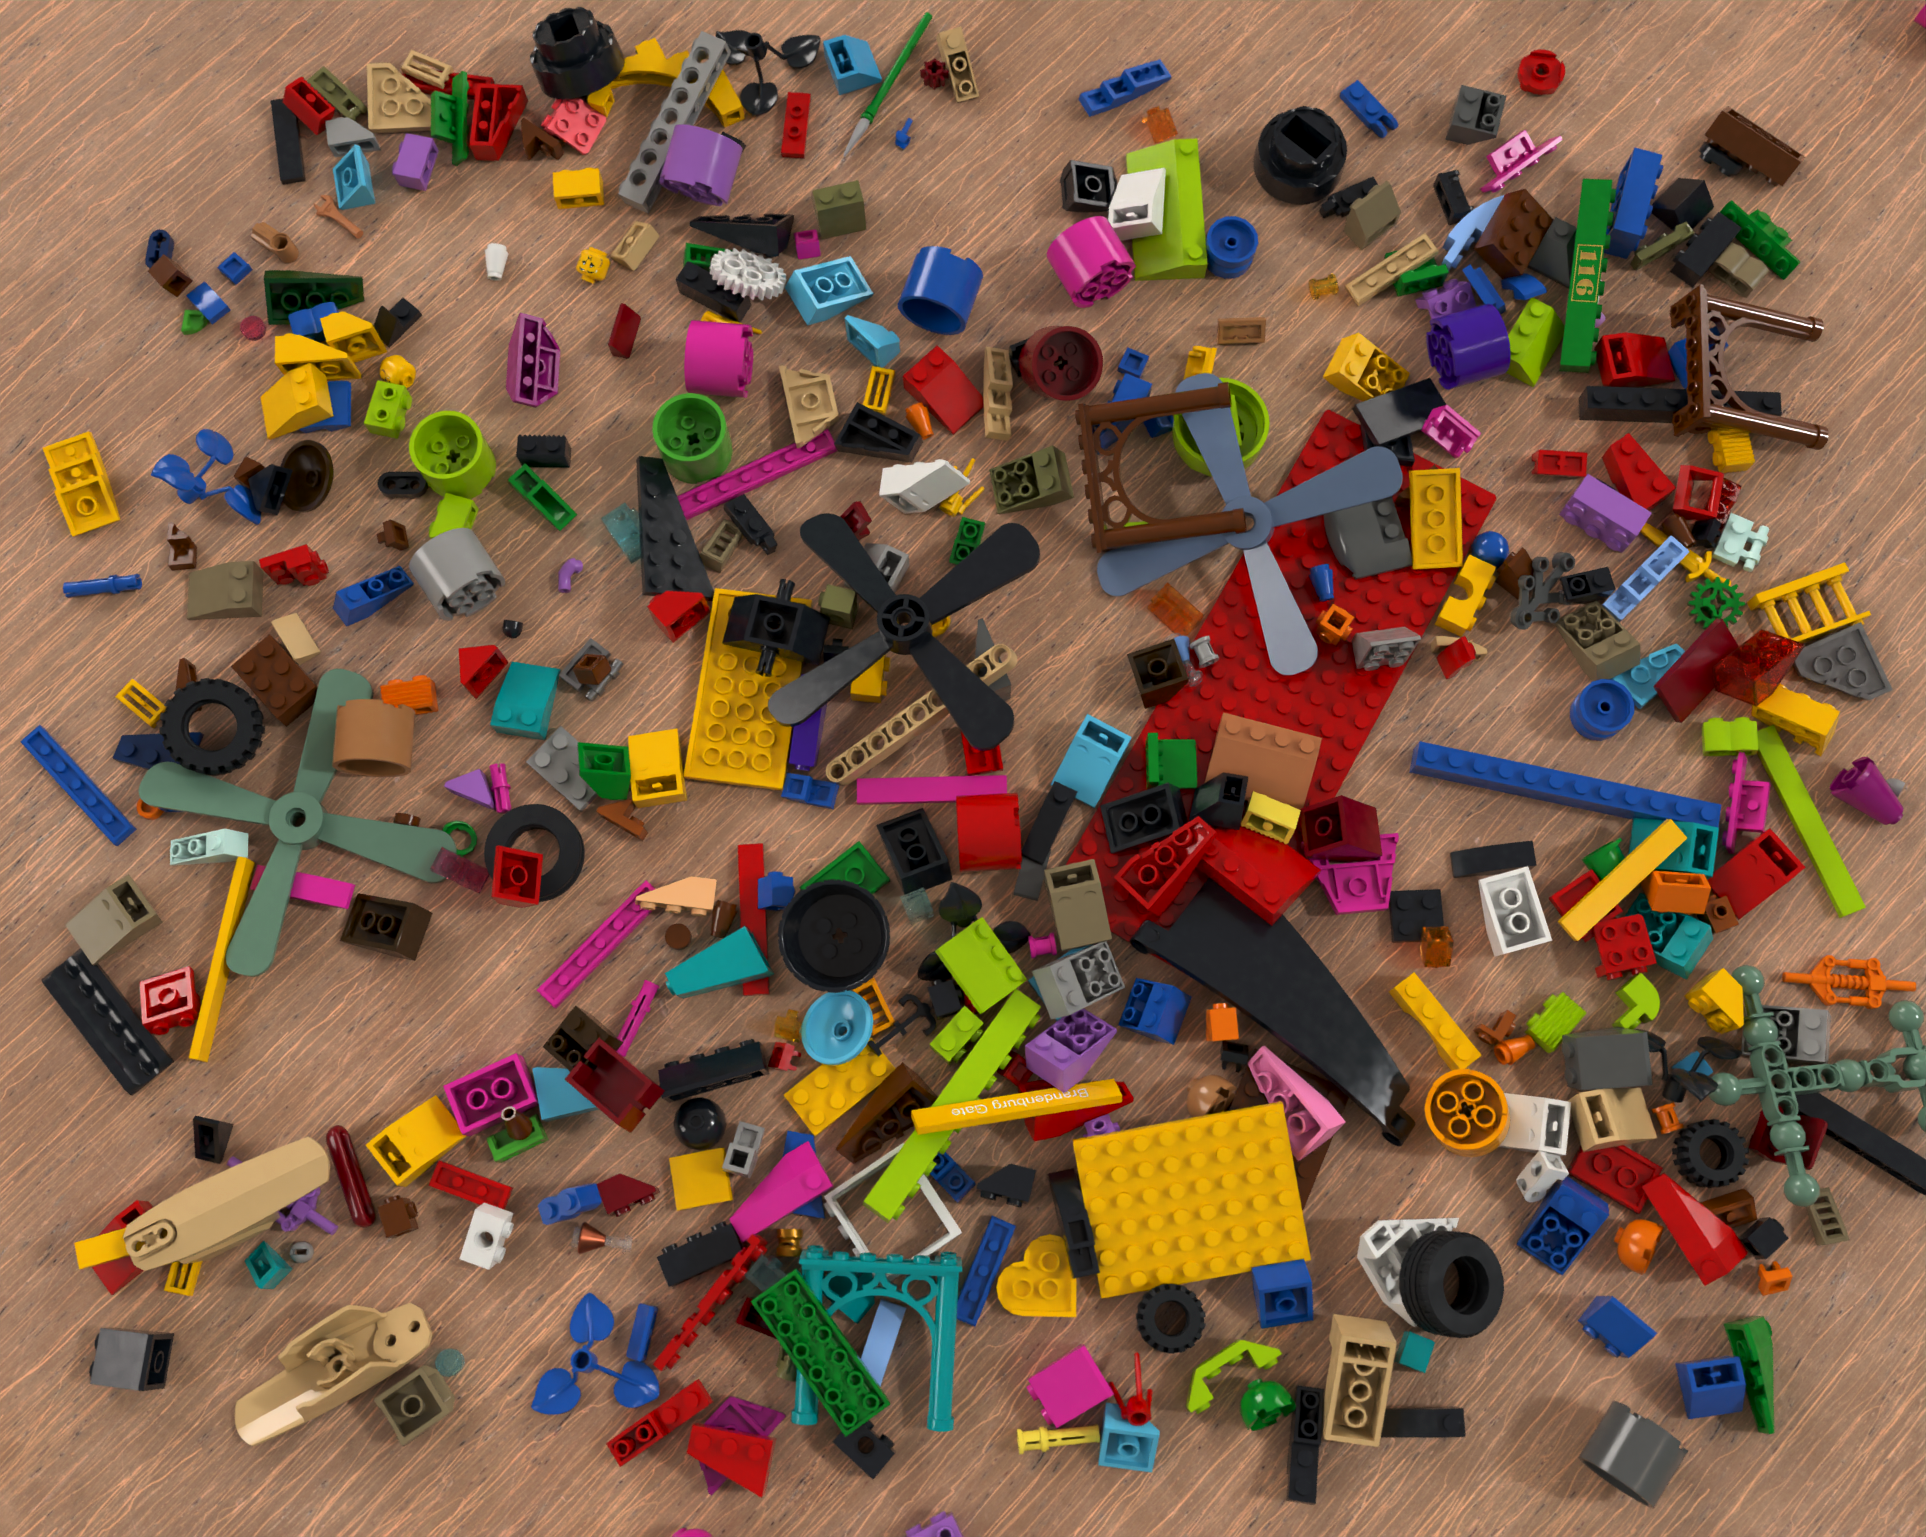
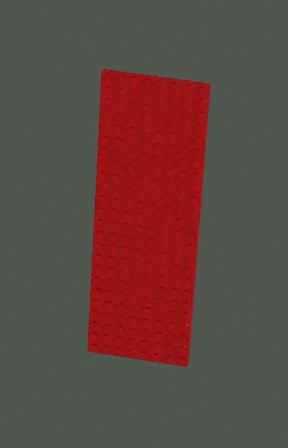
[1066,410,1497,974]

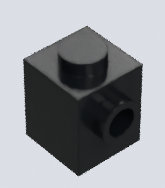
[927,978,963,1020]
[1739,1217,1789,1260]

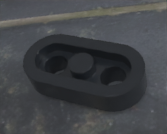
[1699,141,1743,177]
[378,472,428,498]

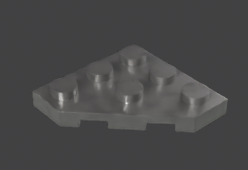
[1788,622,1893,701]

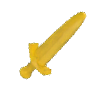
[1640,523,1731,592]

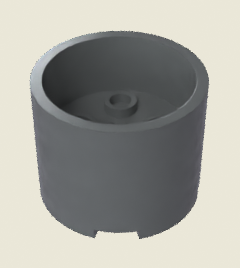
[1578,1401,1688,1509]

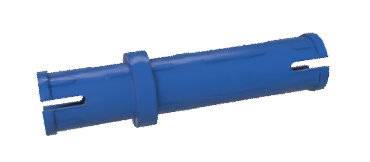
[63,574,142,598]

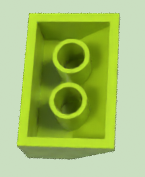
[1506,298,1565,387]
[935,917,1028,1014]

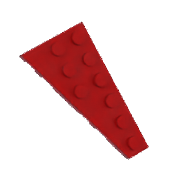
[653,1233,769,1371]

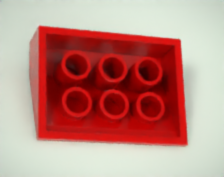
[1196,811,1321,926]

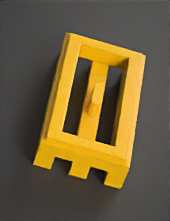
[863,366,896,416]
[115,678,166,728]
[164,1261,202,1296]

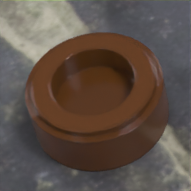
[393,813,421,827]
[665,923,692,950]

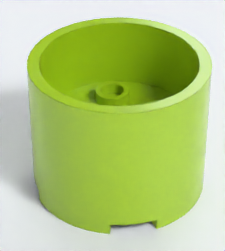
[409,411,496,499]

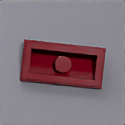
[608,303,641,359]

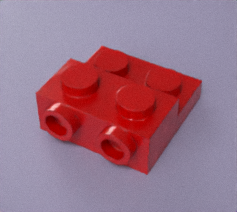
[259,544,329,586]
[1548,869,1623,942]
[139,966,201,1035]

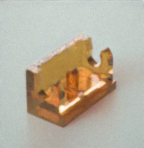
[1147,582,1203,636]

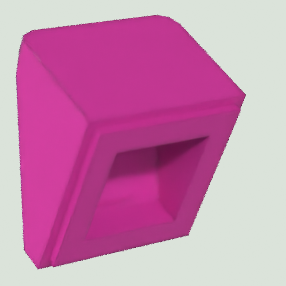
[794,229,821,259]

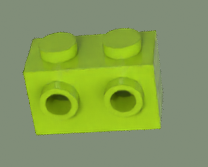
[364,380,412,439]
[930,1006,984,1065]

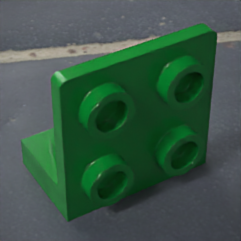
[1384,250,1449,297]
[1145,733,1197,789]

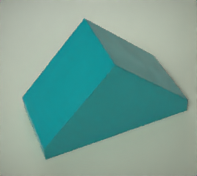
[245,1241,293,1289]

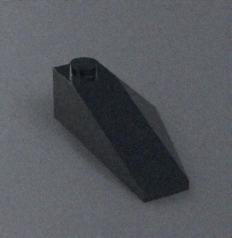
[690,213,794,257]

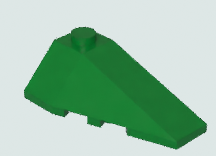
[1724,1316,1774,1434]

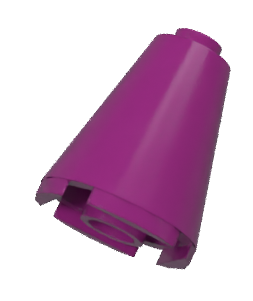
[1829,757,1904,825]

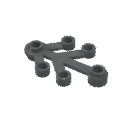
[1510,552,1575,630]

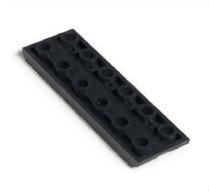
[42,948,175,1096]

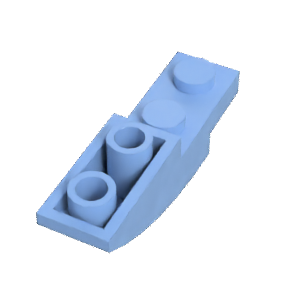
[1441,195,1504,272]

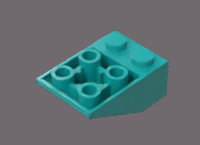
[1628,818,1719,880]
[1624,893,1713,980]

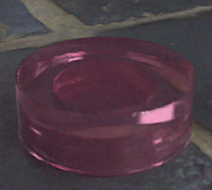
[240,316,266,341]

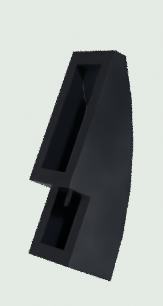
[1450,841,1537,878]

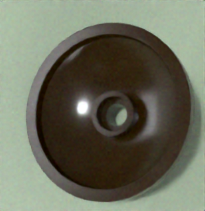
[280,440,334,513]

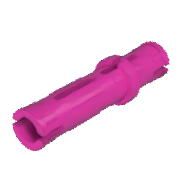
[617,980,660,1057]

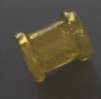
[1309,273,1339,300]

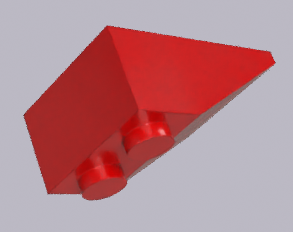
[903,345,984,435]

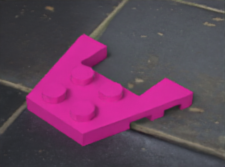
[1300,833,1399,915]

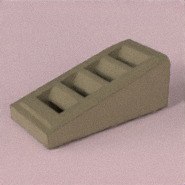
[700,519,743,573]
[1806,1187,1849,1246]

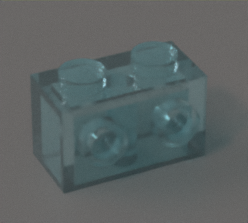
[601,503,641,564]
[745,1254,787,1292]

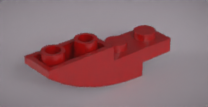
[606,1379,713,1467]

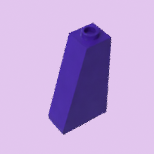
[789,674,827,771]

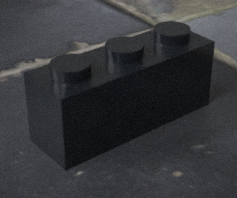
[1670,212,1742,288]
[675,261,751,323]
[657,1221,743,1287]

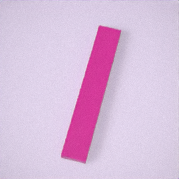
[857,775,1007,805]
[537,880,656,1009]

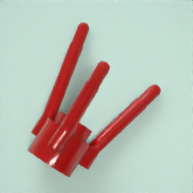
[1109,1352,1153,1426]

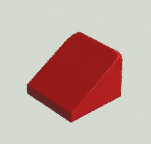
[996,1051,1033,1087]

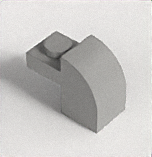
[722,1121,765,1178]

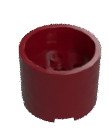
[1019,326,1103,401]

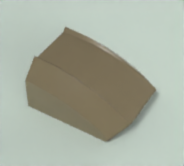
[374,1365,455,1447]

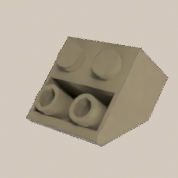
[1343,181,1401,250]

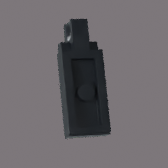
[1319,177,1378,219]
[723,494,778,556]

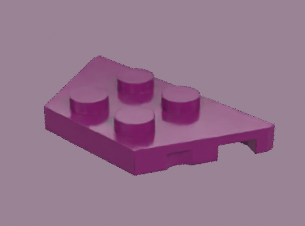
[699,1395,787,1496]

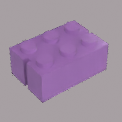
[1559,474,1652,553]

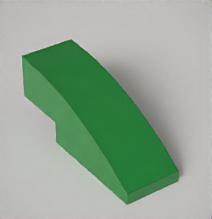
[507,463,577,531]

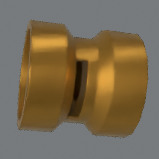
[776,1229,803,1257]

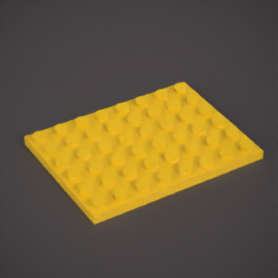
[1072,1101,1311,1299]

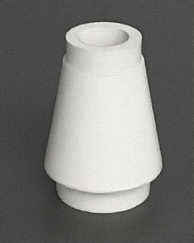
[485,243,508,281]

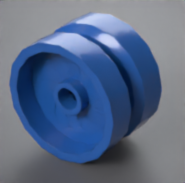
[1206,216,1258,279]
[1570,679,1635,741]

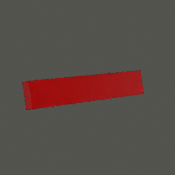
[738,843,770,996]

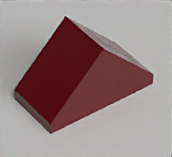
[736,1297,777,1339]

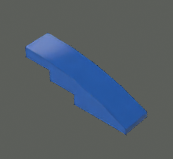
[1078,59,1172,117]

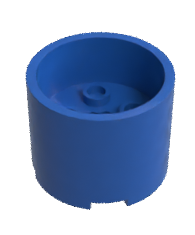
[898,246,983,335]

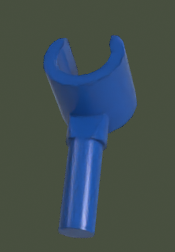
[895,118,913,149]

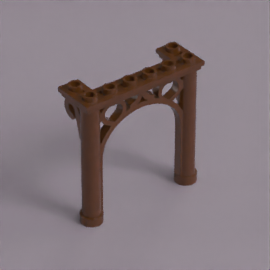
[1670,285,1829,450]
[1075,382,1247,553]

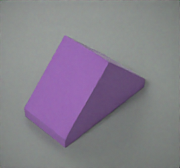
[444,769,496,811]

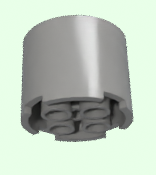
[409,528,505,621]

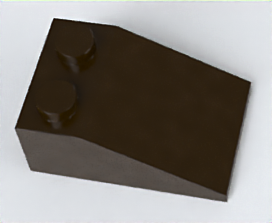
[340,893,433,961]

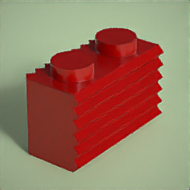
[282,77,335,135]

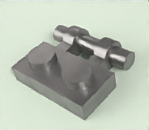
[559,638,624,702]

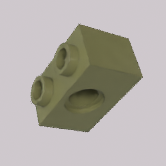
[818,584,859,630]

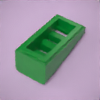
[683,243,732,272]

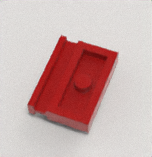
[960,730,1003,776]

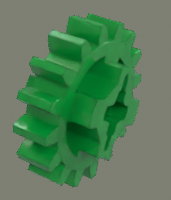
[1687,577,1745,629]

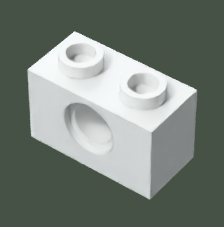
[460,1203,514,1270]

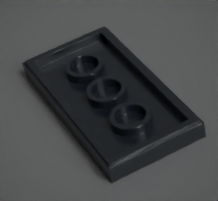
[1352,378,1447,447]

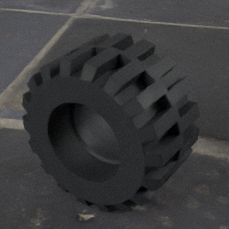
[1672,1119,1749,1188]
[1136,1284,1206,1354]

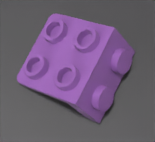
[1415,279,1477,319]

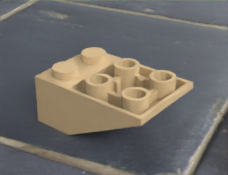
[1567,1088,1657,1152]

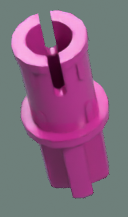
[489,763,511,814]

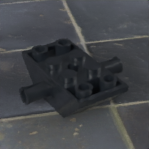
[722,579,831,677]

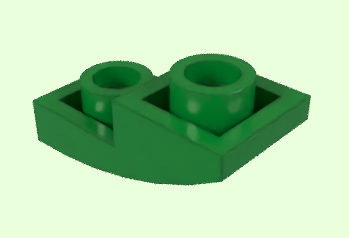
[949,517,986,565]

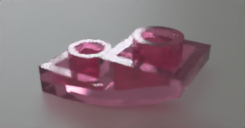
[430,847,489,894]

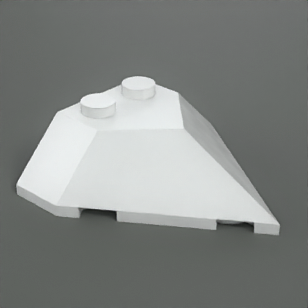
[1357,1218,1459,1327]

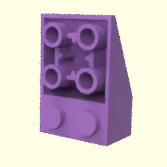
[1025,1008,1117,1093]

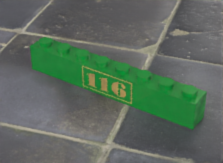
[1559,179,1616,373]

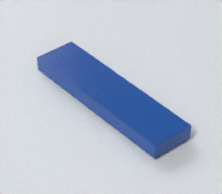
[957,1216,1016,1327]

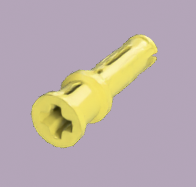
[1017,1424,1100,1454]

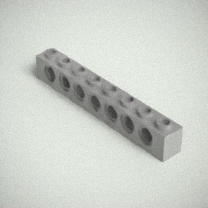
[618,31,731,214]

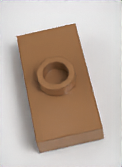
[1217,317,1266,344]

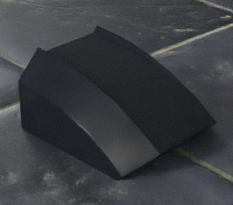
[1060,160,1118,213]

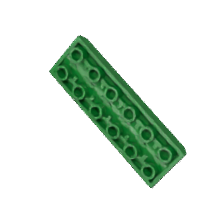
[751,1269,890,1437]

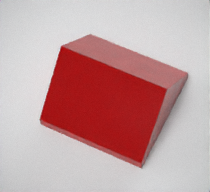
[459,645,509,699]

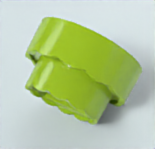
[1172,378,1270,477]

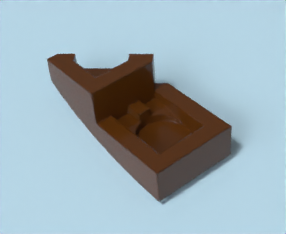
[167,523,197,571]

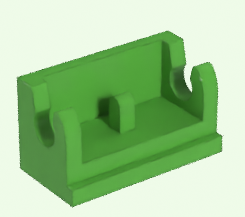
[486,1114,549,1163]

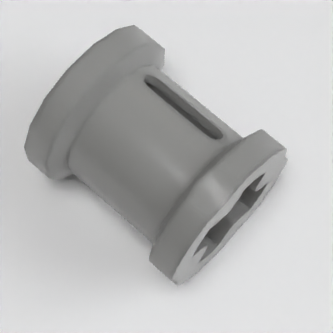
[1189,636,1219,668]

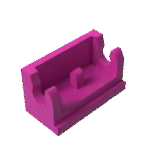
[1421,405,1481,458]

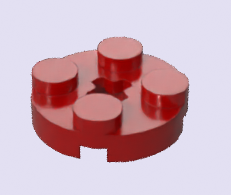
[1517,49,1565,95]

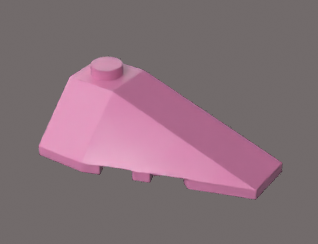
[1247,1046,1345,1161]

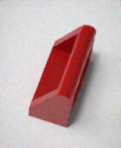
[1673,465,1724,520]

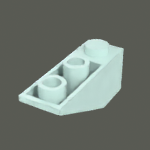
[170,829,248,865]

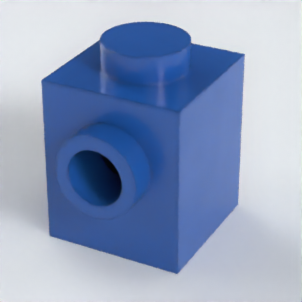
[758,872,795,911]

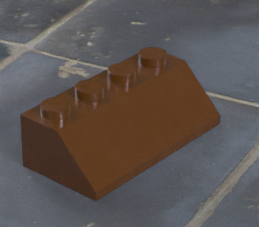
[1705,106,1805,187]

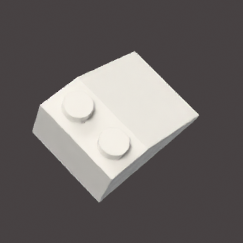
[1478,866,1552,957]

